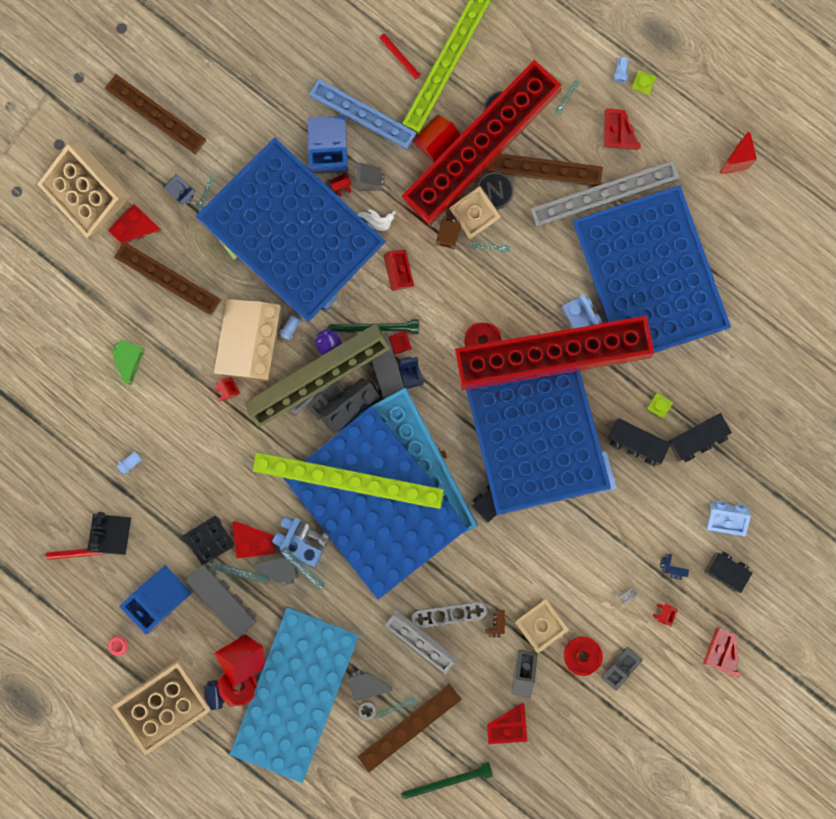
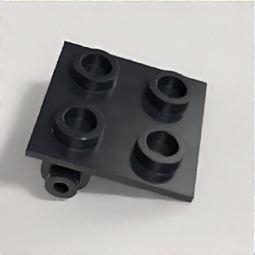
[87,512,131,555]
[182,515,235,565]

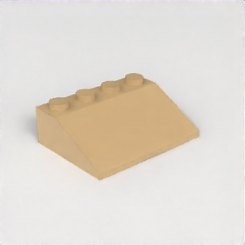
[37,142,130,238]
[214,299,283,383]
[112,659,211,756]

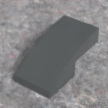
[307,381,345,421]
[601,647,643,691]

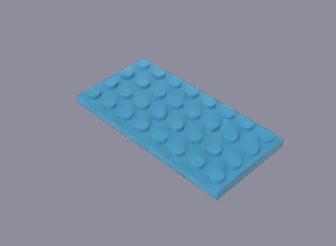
[341,388,478,535]
[230,607,359,783]

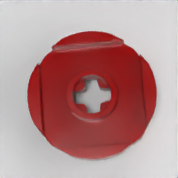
[464,322,502,347]
[563,636,603,676]
[217,672,257,707]

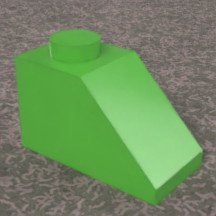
[113,340,145,385]

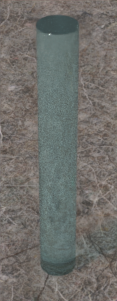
[281,547,325,589]
[212,562,270,584]

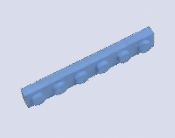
[309,79,416,150]

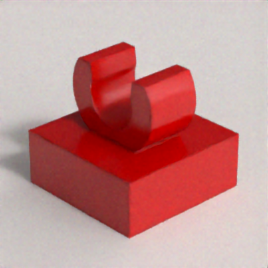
[329,173,352,197]
[214,377,241,401]
[653,603,678,627]

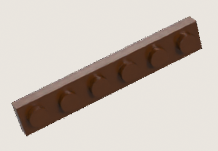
[105,74,207,155]
[488,154,603,186]
[114,242,222,316]
[357,684,462,772]

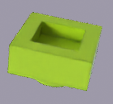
[631,70,656,96]
[646,393,673,419]

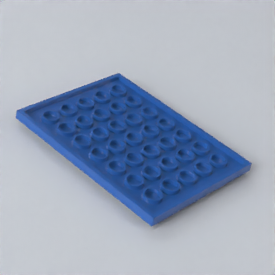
[195,137,386,323]
[572,185,731,364]
[466,371,611,516]
[284,406,468,599]

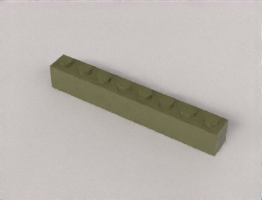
[245,324,390,428]

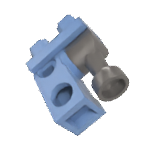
[272,516,331,567]

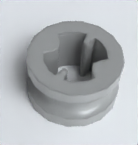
[618,587,638,605]
[358,701,376,720]

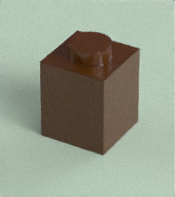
[436,218,461,250]

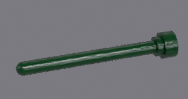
[328,319,419,334]
[401,761,493,799]

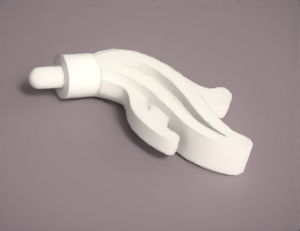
[358,210,396,231]

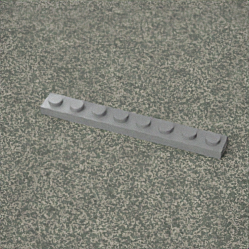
[530,161,679,228]

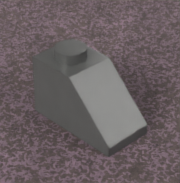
[357,163,385,191]
[253,556,298,586]
[511,650,538,698]
[348,670,392,701]

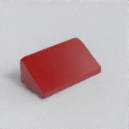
[384,250,414,291]

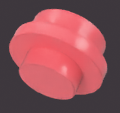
[108,636,128,656]

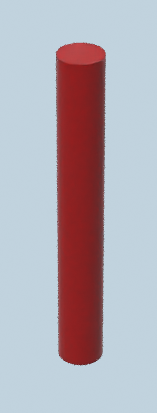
[379,33,421,80]
[46,549,105,560]

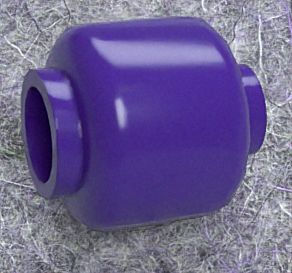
[315,329,343,356]

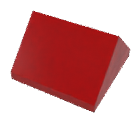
[412,115,461,162]
[720,131,757,174]
[214,634,265,687]

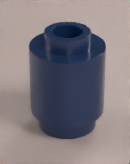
[204,680,225,710]

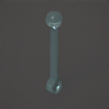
[555,80,580,115]
[196,173,216,210]
[471,242,510,253]
[377,697,415,718]

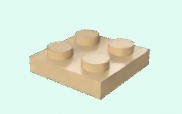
[449,186,502,239]
[514,599,569,653]

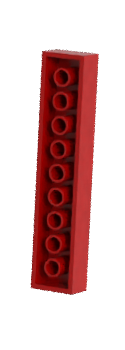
[402,60,562,226]
[455,316,654,391]

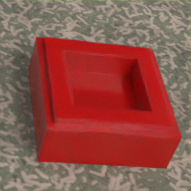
[388,331,412,355]

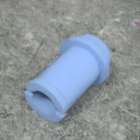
[614,57,629,83]
[279,316,301,341]
[117,451,142,474]

